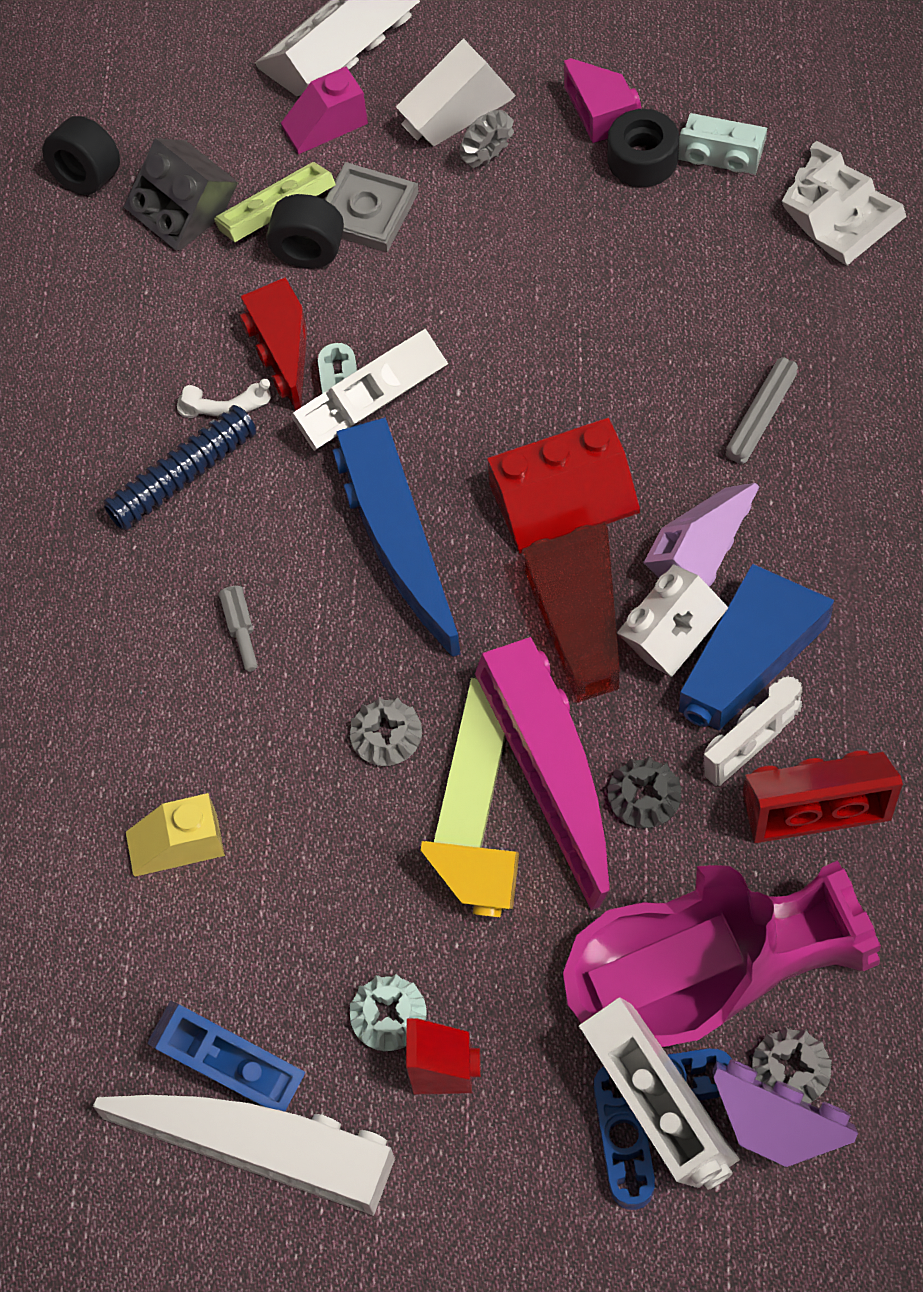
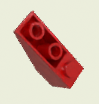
[239,277,307,411]

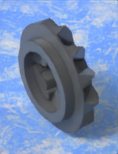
[608,756,682,828]

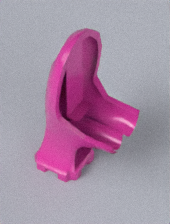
[563,861,881,1047]

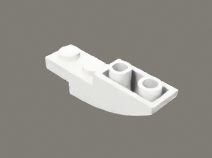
[291,329,448,451]

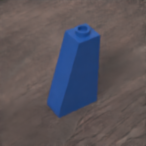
[679,564,834,731]

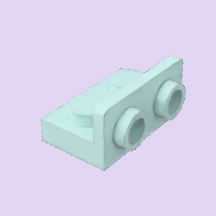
[678,113,767,175]

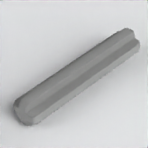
[726,357,798,464]

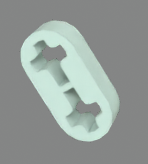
[318,343,357,394]

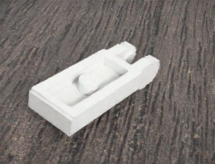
[704,676,802,786]

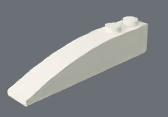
[93,1095,395,1216]

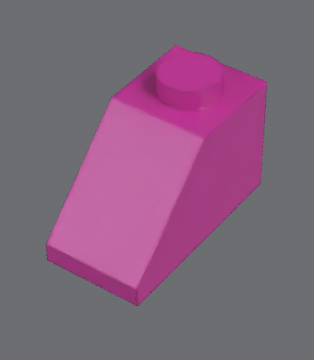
[564,58,641,143]
[281,66,368,155]

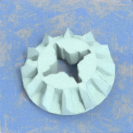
[350,974,426,1051]

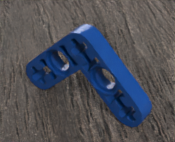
[594,1048,732,1210]

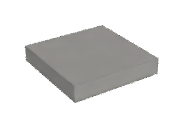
[325,162,419,252]

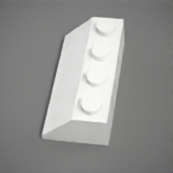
[255,0,420,96]

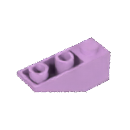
[644,483,759,587]

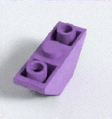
[712,1059,858,1167]

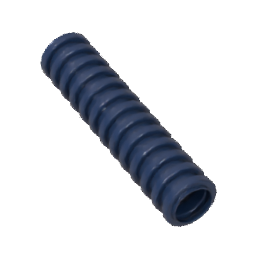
[103,405,256,531]

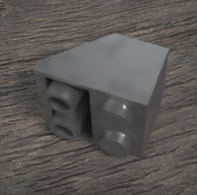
[124,138,239,250]

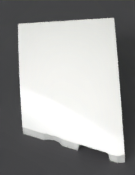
[782,141,906,265]

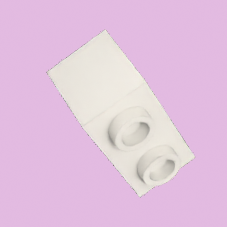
[617,564,728,677]

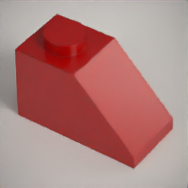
[406,1018,481,1094]

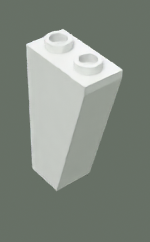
[579,997,740,1190]

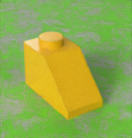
[421,841,519,917]

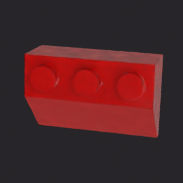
[487,417,640,554]
[743,750,903,844]

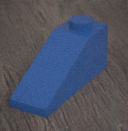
[147,1000,306,1112]

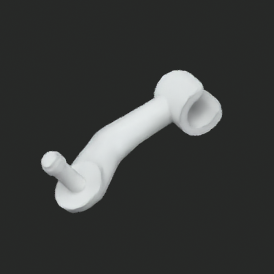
[177,379,271,418]

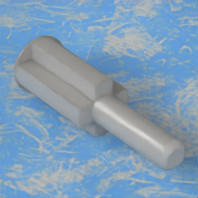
[218,586,258,672]

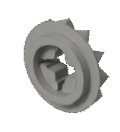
[460,110,514,168]
[349,697,422,766]
[752,1027,832,1103]

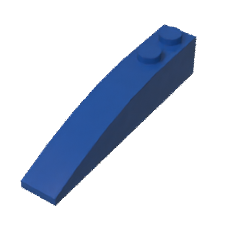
[332,417,460,657]

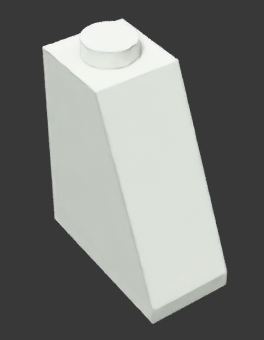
[396,38,516,146]

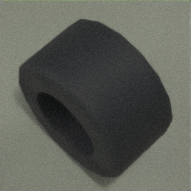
[607,109,679,187]
[42,116,120,195]
[266,194,344,269]

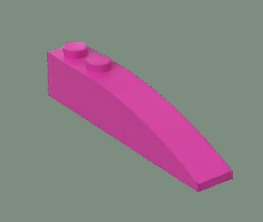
[475,637,610,911]

